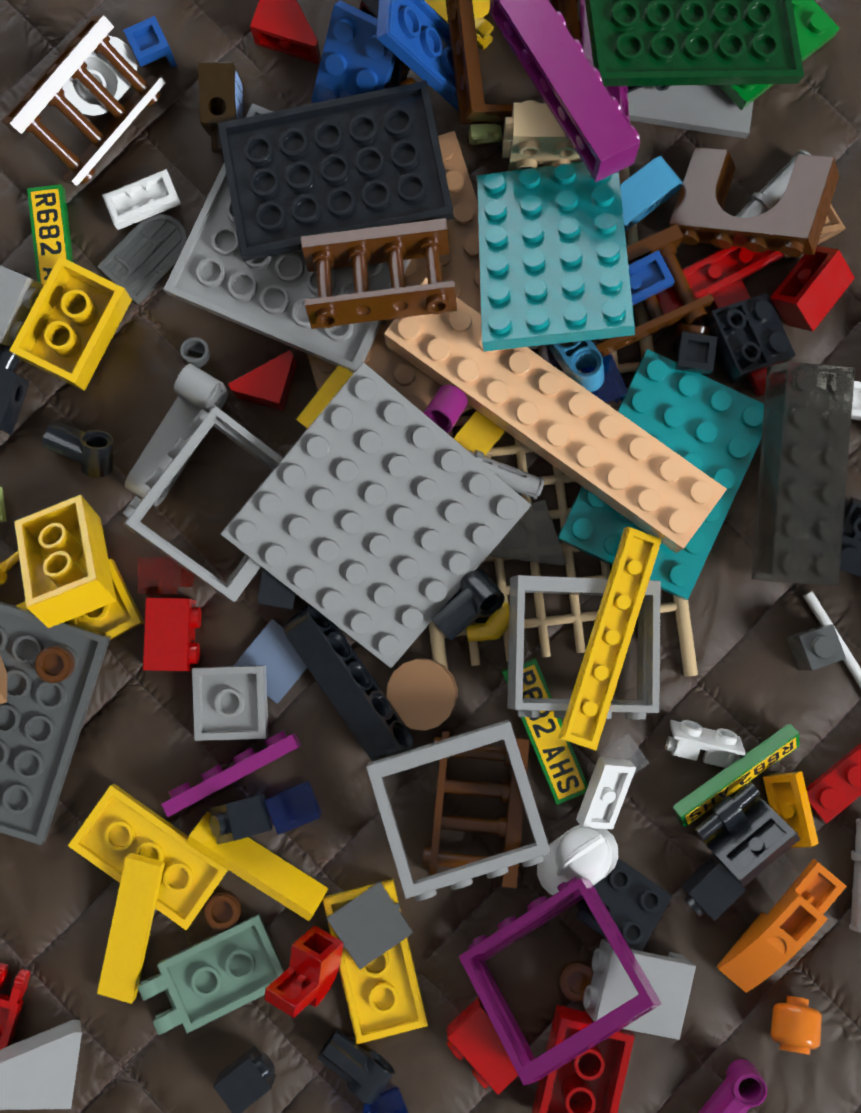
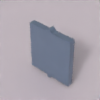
[233,619,307,704]

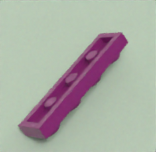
[161,731,302,817]

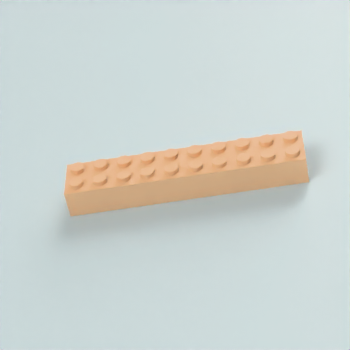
[384,277,727,553]

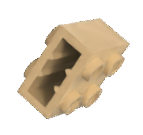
[502,100,581,171]

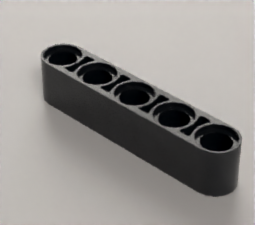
[283,604,413,761]

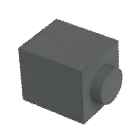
[786,624,846,671]

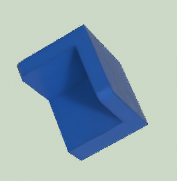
[123,16,177,68]

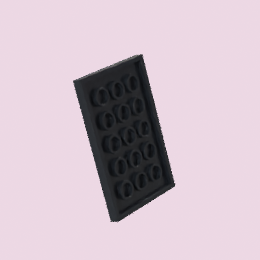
[218,80,454,261]

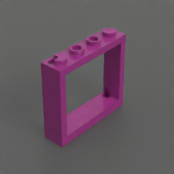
[458,877,662,1085]

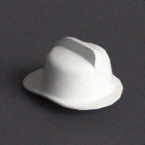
[62,36,137,116]
[537,825,619,895]

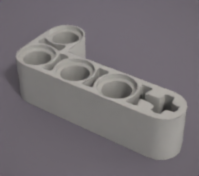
[124,364,228,506]

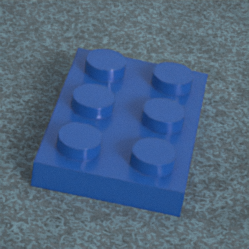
[311,0,397,104]

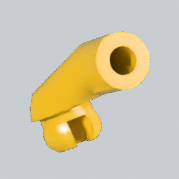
[466,602,509,642]

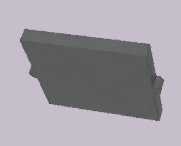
[326,881,413,969]

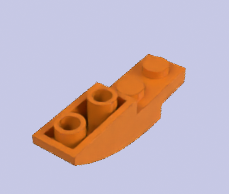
[716,859,847,993]

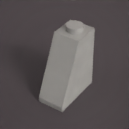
[0,1020,82,1110]

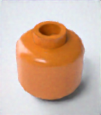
[771,996,822,1055]

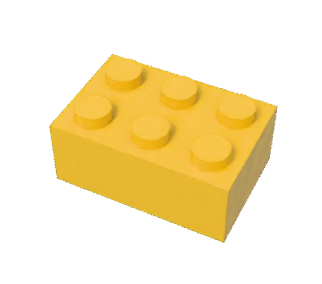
[9,256,132,391]
[14,495,116,628]

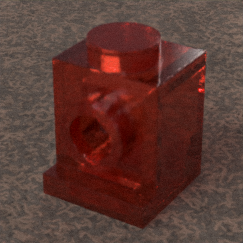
[138,558,194,595]

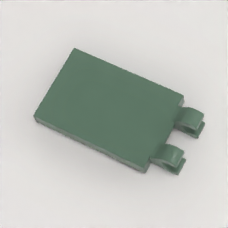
[138,913,285,1035]

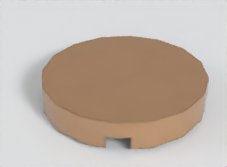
[387,658,458,731]

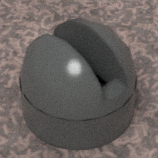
[180,337,210,368]

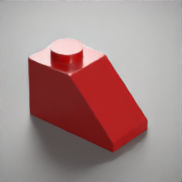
[250,0,321,64]

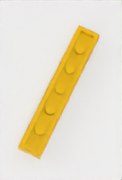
[558,527,662,751]

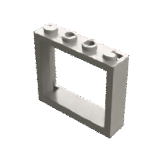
[122,406,283,602]
[507,575,661,720]
[366,720,551,901]

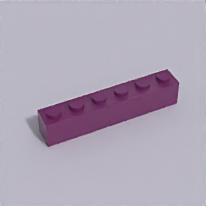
[489,0,640,182]

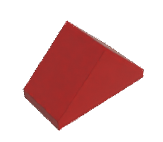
[228,350,297,411]

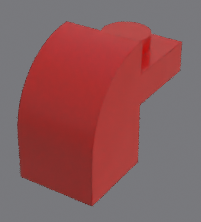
[264,925,344,1018]

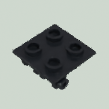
[575,858,672,951]

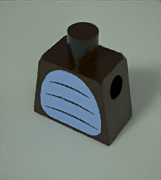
[198,62,244,154]

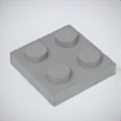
[192,665,269,741]

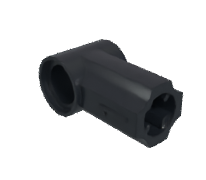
[42,420,113,477]
[431,569,505,641]
[317,1029,395,1105]

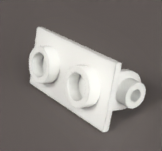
[665,720,746,768]

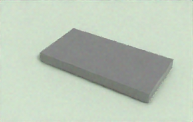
[628,85,754,139]

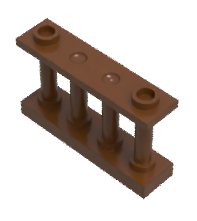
[1,15,166,186]
[301,218,457,329]
[591,224,714,362]
[422,729,530,888]

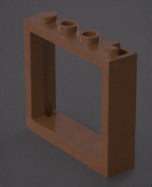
[446,0,582,125]

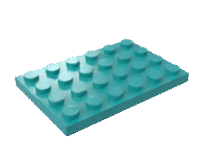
[477,162,635,352]
[557,349,775,600]

